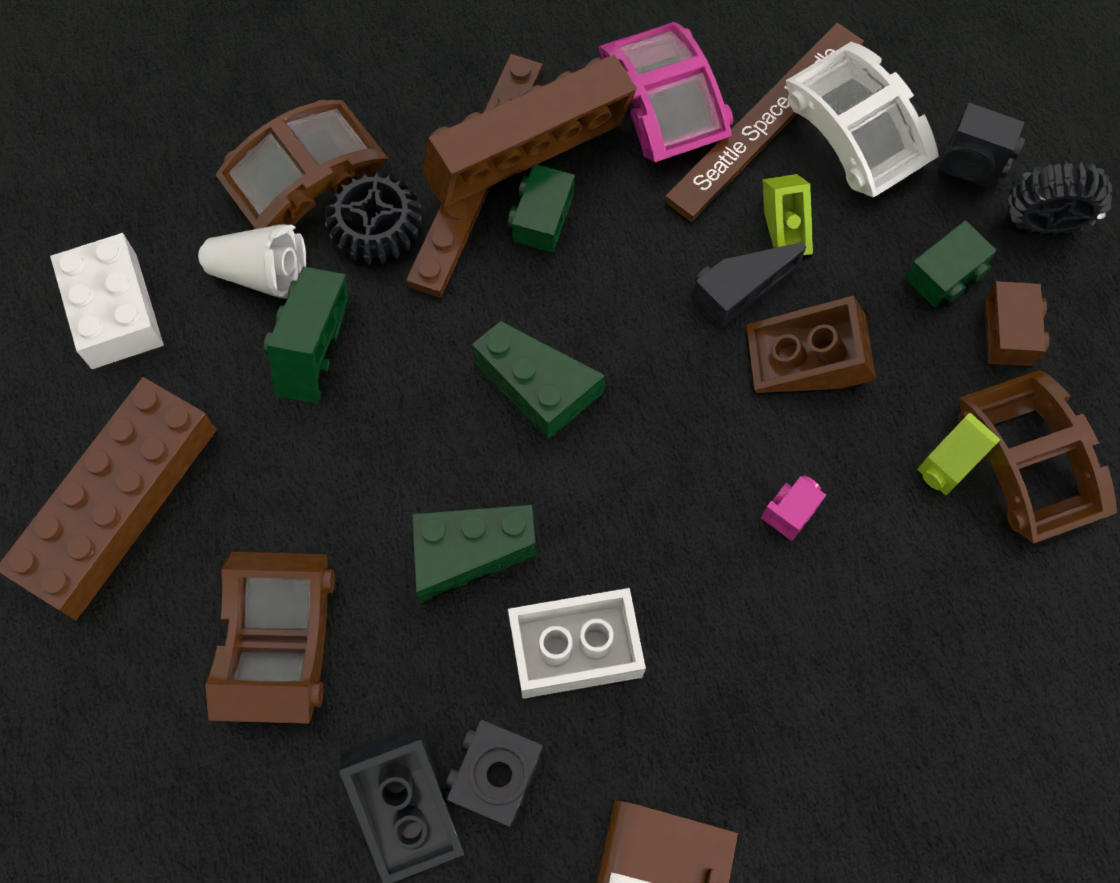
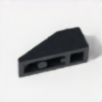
[692,242,806,327]

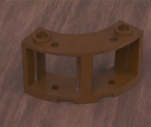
[958,370,1117,544]

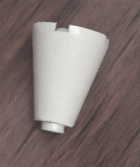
[198,224,306,299]

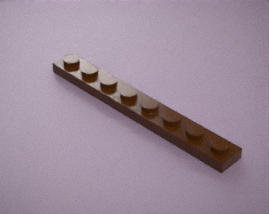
[406,54,543,298]

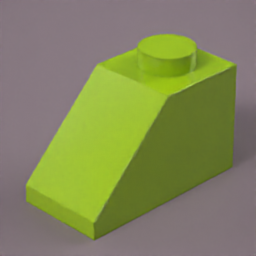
[763,174,813,255]
[917,413,1000,495]

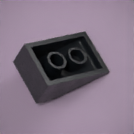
[339,723,465,883]

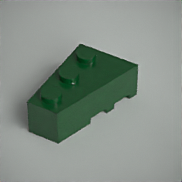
[264,266,348,404]

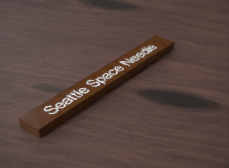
[665,23,864,223]

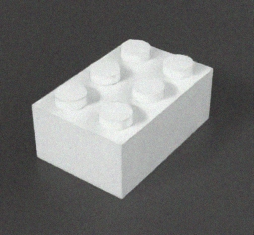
[50,233,164,369]
[508,588,646,699]

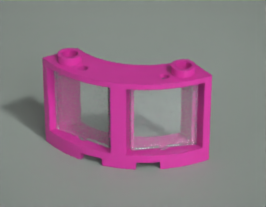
[599,22,733,162]

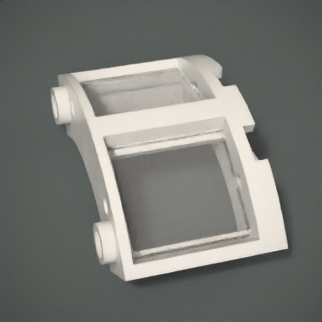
[786,42,939,197]

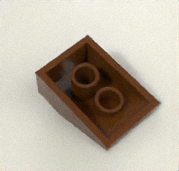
[746,295,876,393]

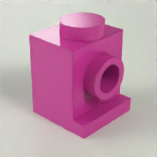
[761,476,826,541]

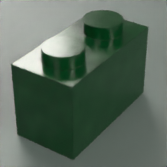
[508,164,575,253]
[905,220,997,308]

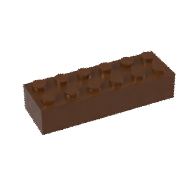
[422,54,637,208]
[0,377,217,621]

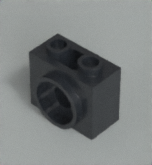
[938,103,1025,190]
[444,720,543,829]

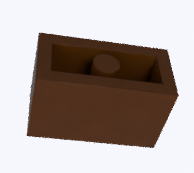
[985,281,1049,366]

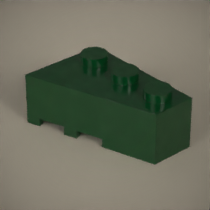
[472,321,605,439]
[413,505,536,603]

